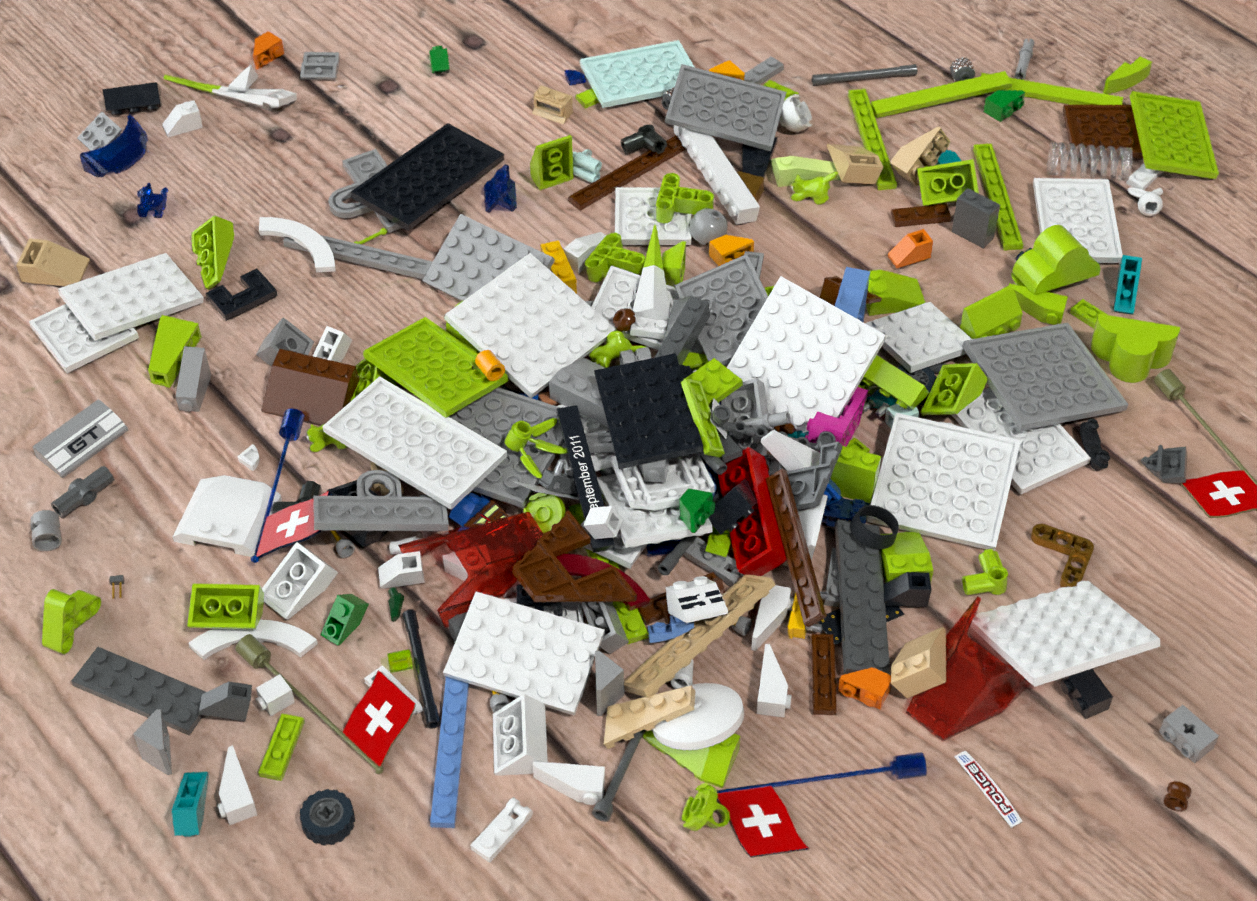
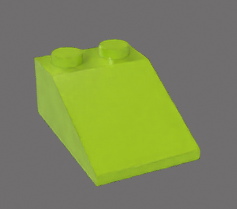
[530,135,573,190]
[917,159,979,206]
[866,269,926,316]
[921,363,987,415]
[880,532,934,583]

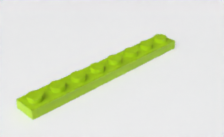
[569,503,648,645]

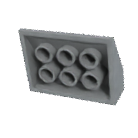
[549,358,608,426]

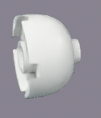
[779,94,812,132]

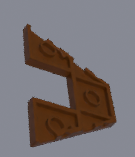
[513,510,637,602]

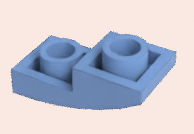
[647,615,694,643]

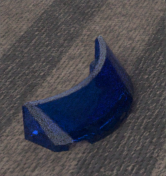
[79,114,148,178]

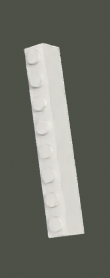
[674,125,760,225]

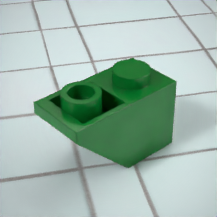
[428,46,450,73]
[983,90,1025,122]
[679,488,715,533]
[321,594,369,646]

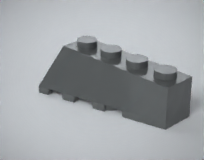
[654,296,710,365]

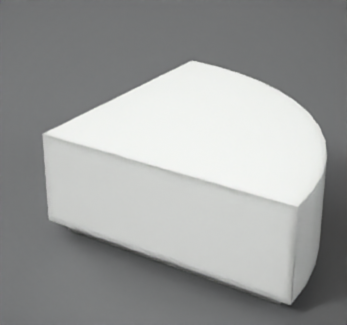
[237,444,260,471]

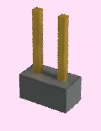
[110,575,124,599]

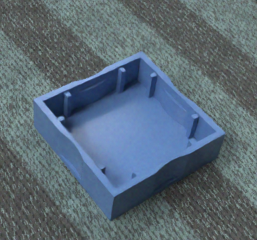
[835,267,870,323]

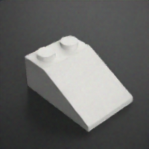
[262,542,338,620]

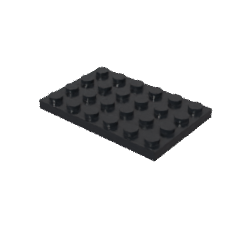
[594,353,704,469]

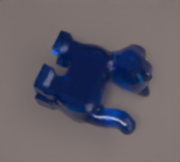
[137,183,168,218]

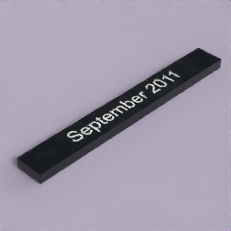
[556,405,615,553]

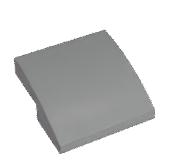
[300,52,340,80]

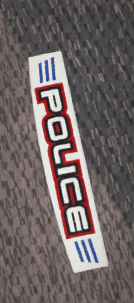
[955,751,1023,828]

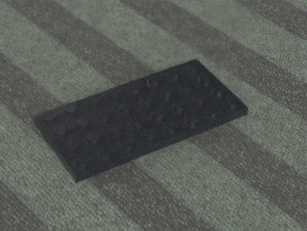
[351,123,505,231]

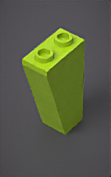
[148,315,202,388]

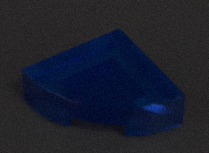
[564,70,586,86]

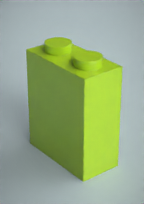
[831,446,881,504]

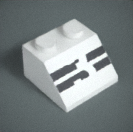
[666,576,728,623]

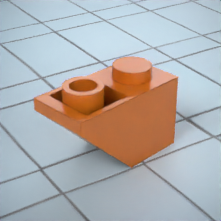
[253,31,284,70]
[888,229,933,268]
[838,667,892,710]

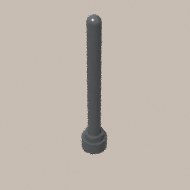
[592,729,645,822]

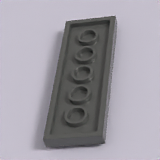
[71,647,206,736]

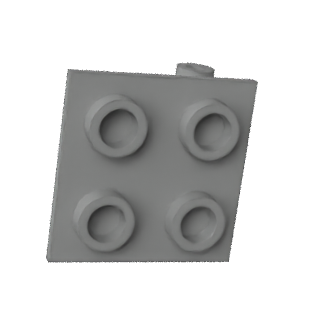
[77,111,123,156]

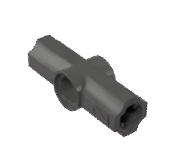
[50,466,114,518]

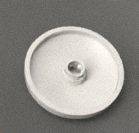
[652,683,744,750]

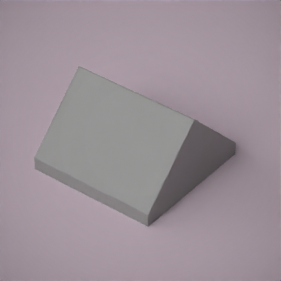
[595,651,624,716]
[133,709,172,775]

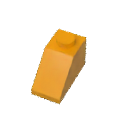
[709,235,754,266]

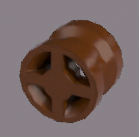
[1163,781,1192,812]

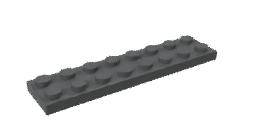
[835,519,890,675]

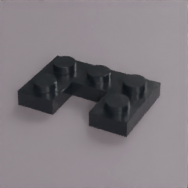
[206,268,278,321]

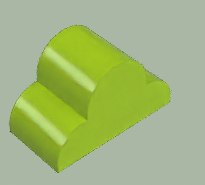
[1012,225,1100,295]
[1091,314,1180,383]

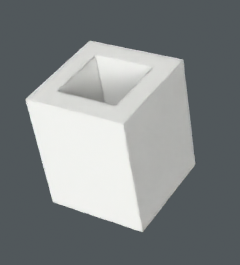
[583,506,623,539]
[256,674,295,716]

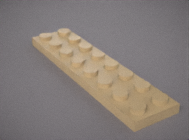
[624,574,775,698]

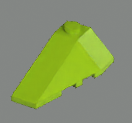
[191,215,234,290]
[643,729,740,789]

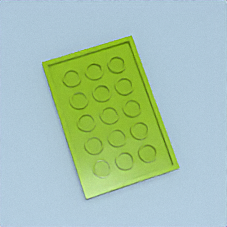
[1129,91,1219,179]
[363,317,508,418]

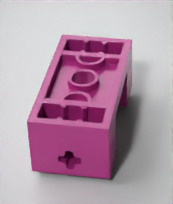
[805,387,868,447]

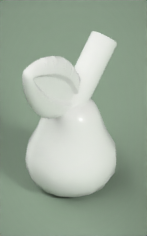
[1127,188,1163,216]

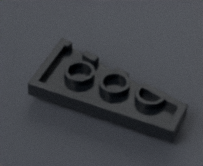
[742,136,778,178]

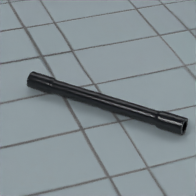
[403,609,441,729]

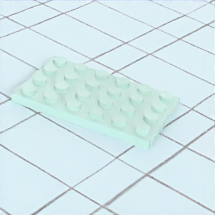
[580,40,694,108]

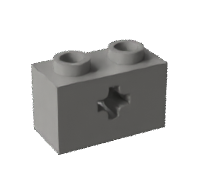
[1159,705,1219,763]

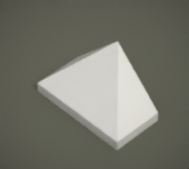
[229,65,258,91]

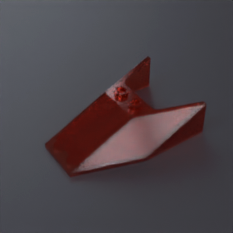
[398,511,544,628]
[906,596,1031,741]

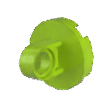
[523,492,565,536]
[682,783,730,831]

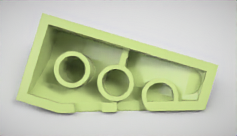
[770,156,841,187]

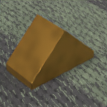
[737,171,764,203]

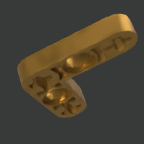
[1031,524,1094,587]

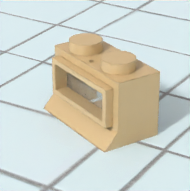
[532,86,573,124]

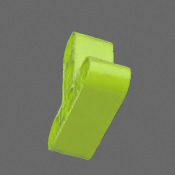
[656,173,714,224]
[585,233,645,282]
[42,589,101,654]

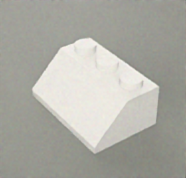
[783,495,827,567]
[493,694,548,776]

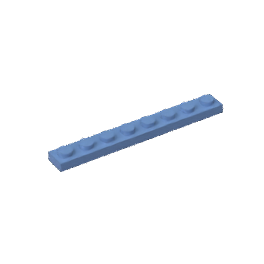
[430,677,469,828]

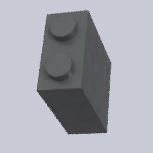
[952,188,1000,249]

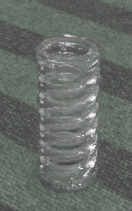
[1047,142,1132,181]

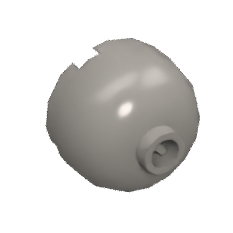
[689,208,728,245]

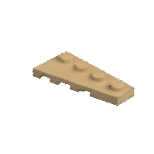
[604,686,695,749]

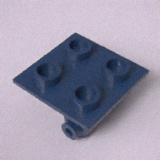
[822,496,870,527]

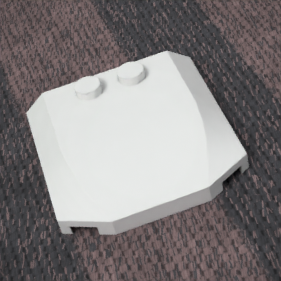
[611,453,715,510]
[173,475,282,558]

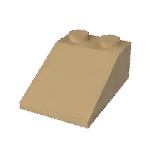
[891,627,946,698]

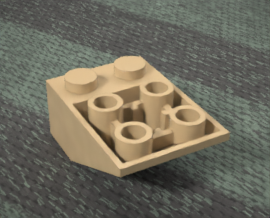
[890,126,951,186]
[827,144,883,184]
[16,238,90,286]

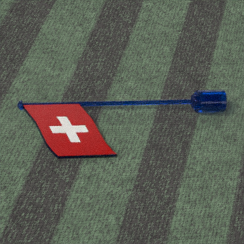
[251,408,330,563]
[717,752,927,858]

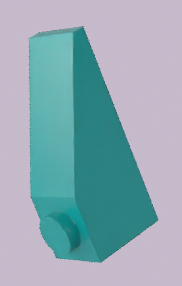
[1113,255,1143,315]
[172,772,209,837]

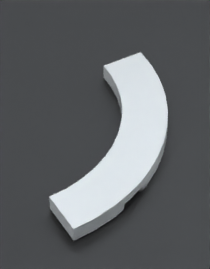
[259,217,336,272]
[188,620,318,660]

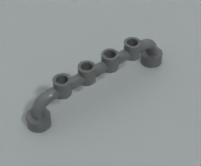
[712,405,835,452]

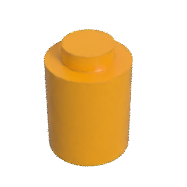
[475,350,505,381]

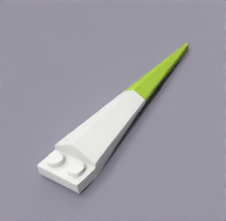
[164,75,297,111]
[630,225,671,340]

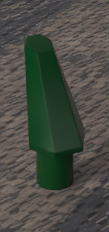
[388,587,404,622]

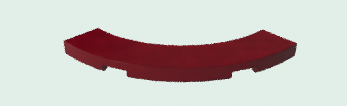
[556,554,650,611]

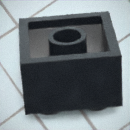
[709,479,757,535]

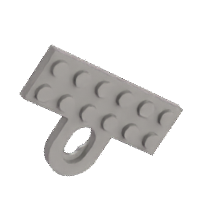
[329,149,403,233]
[313,470,448,532]

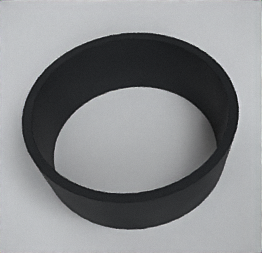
[850,505,899,549]

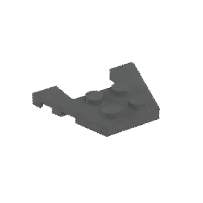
[765,442,842,510]

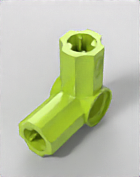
[962,549,1008,595]

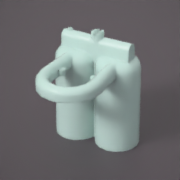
[573,149,602,183]

